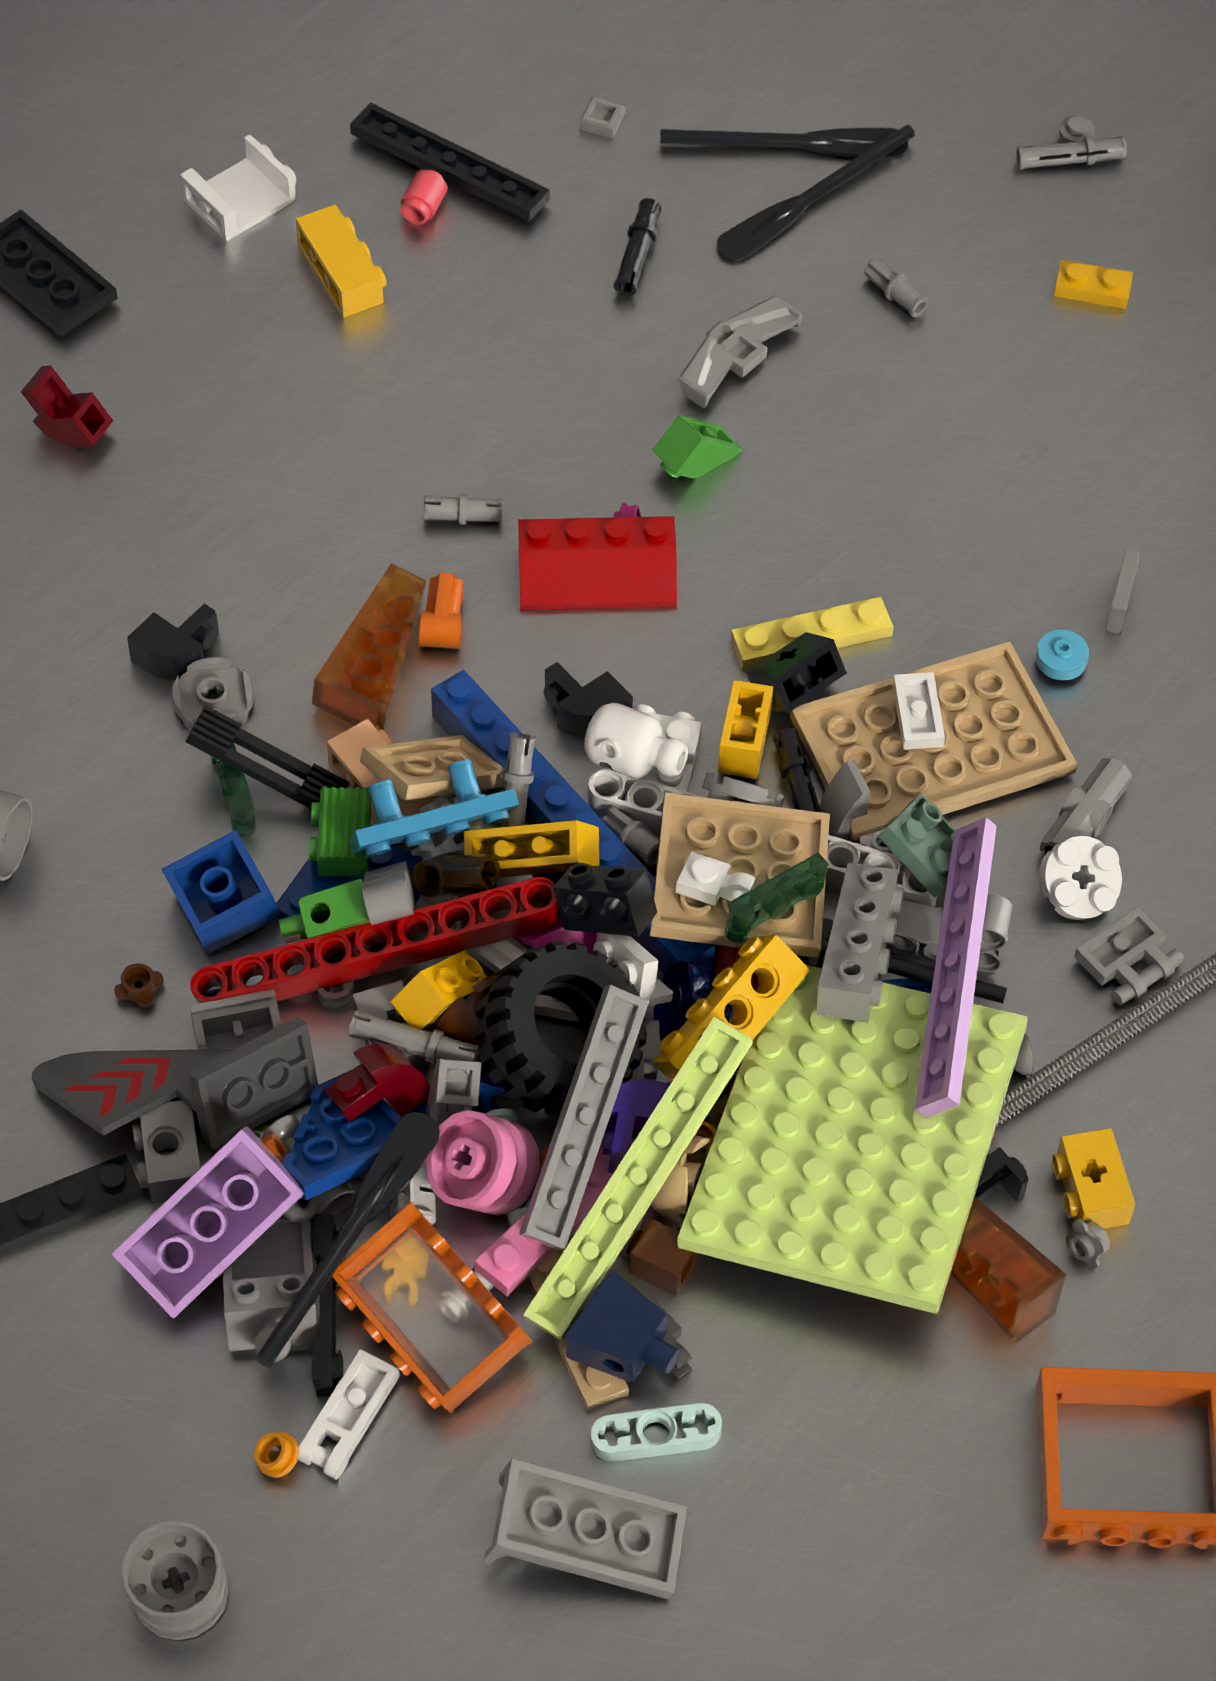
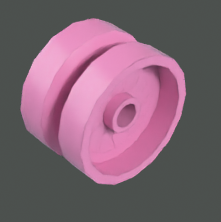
[426,1110,540,1216]

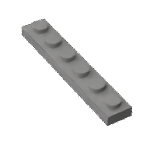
[519,985,649,1250]

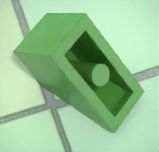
[652,415,743,479]

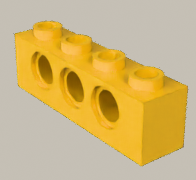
[652,934,810,1082]

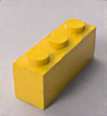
[296,204,386,318]
[464,820,600,877]

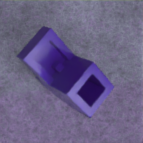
[602,1079,670,1173]

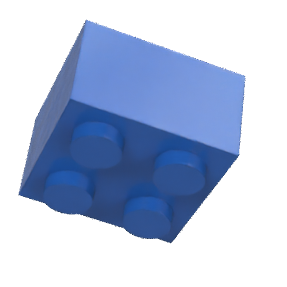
[162,830,282,955]

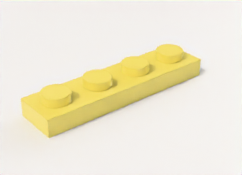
[731,597,894,670]

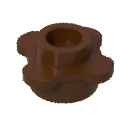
[114,963,164,1007]

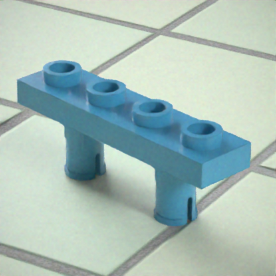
[349,759,519,857]

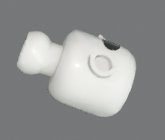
[584,703,688,779]

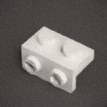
[593,933,673,1008]

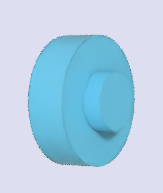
[1036,629,1089,680]

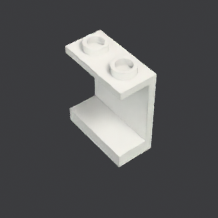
[180,134,296,241]

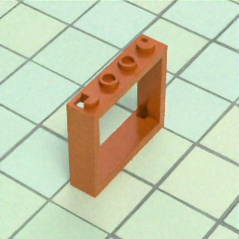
[1036,1367,1216,1549]

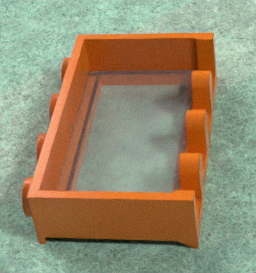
[332,1202,533,1414]

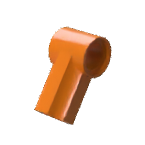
[419,573,464,649]

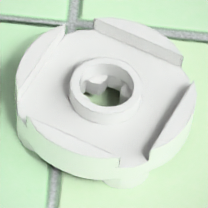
[1039,836,1122,920]

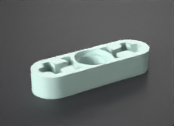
[590,1403,722,1462]

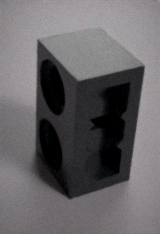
[553,863,658,937]

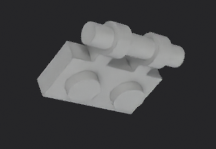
[1074,906,1185,1006]

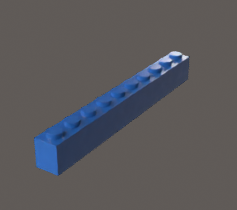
[431,669,715,992]

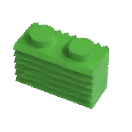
[309,786,371,877]

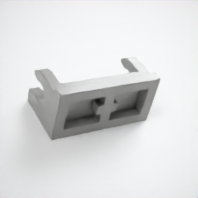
[190,989,282,1049]

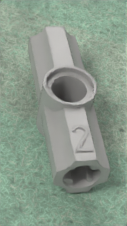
[1039,757,1133,855]

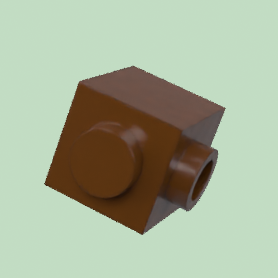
[626,1218,698,1296]

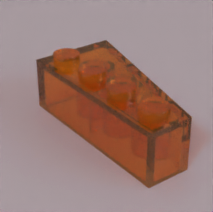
[312,563,426,731]
[951,1196,1066,1343]

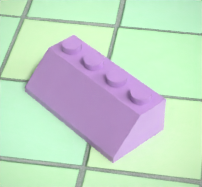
[112,1126,305,1319]

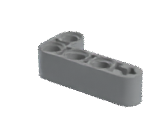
[885,894,1013,972]

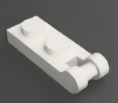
[298,1349,400,1480]

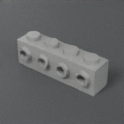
[817,862,904,1023]

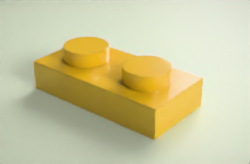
[1054,260,1133,309]

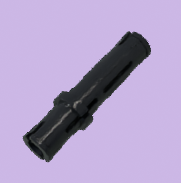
[614,198,662,296]
[773,728,821,812]

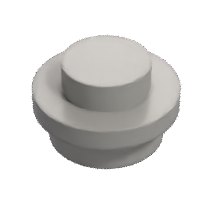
[1059,116,1095,143]

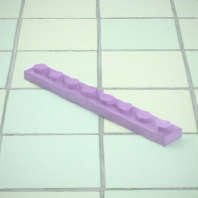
[915,817,997,1118]

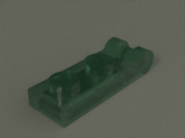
[209,742,256,837]
[725,853,829,943]

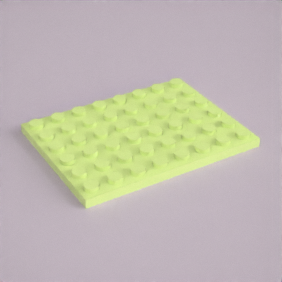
[677,965,1028,1314]

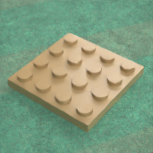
[650,792,830,958]

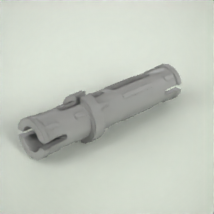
[1016,136,1127,170]
[499,732,536,828]
[348,1010,480,1065]

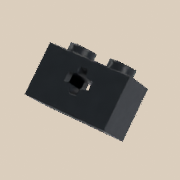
[746,632,847,714]

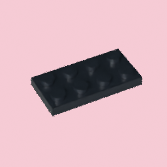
[0,210,118,337]

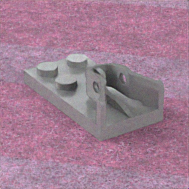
[484,1458,687,1599]

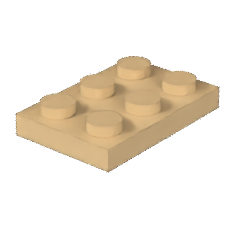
[360,735,504,802]

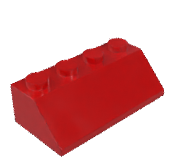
[518,516,677,610]

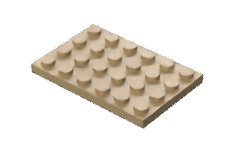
[790,641,1077,843]

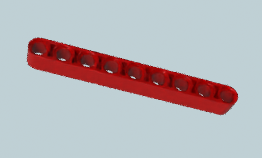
[190,877,561,1004]

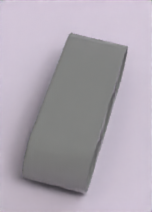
[362,861,416,925]

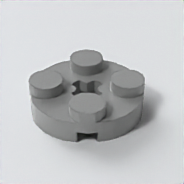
[172,657,254,731]
[702,772,785,807]

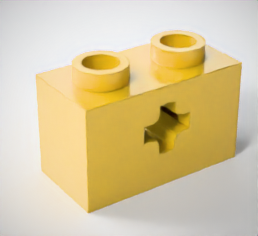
[718,680,773,780]
[390,950,487,1031]
[1052,1128,1136,1229]

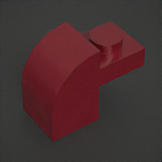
[21,365,114,448]
[324,1043,430,1122]

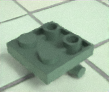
[878,793,956,898]

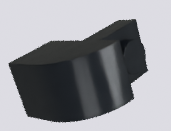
[127,603,219,680]
[543,662,633,739]

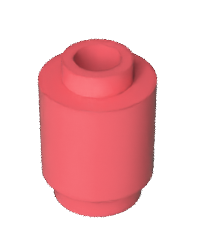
[400,170,448,225]

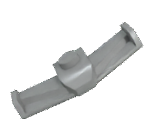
[678,295,804,408]

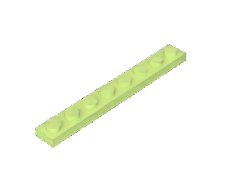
[523,1017,753,1341]

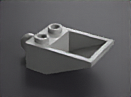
[223,1215,319,1362]

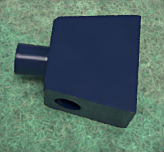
[565,1271,680,1382]

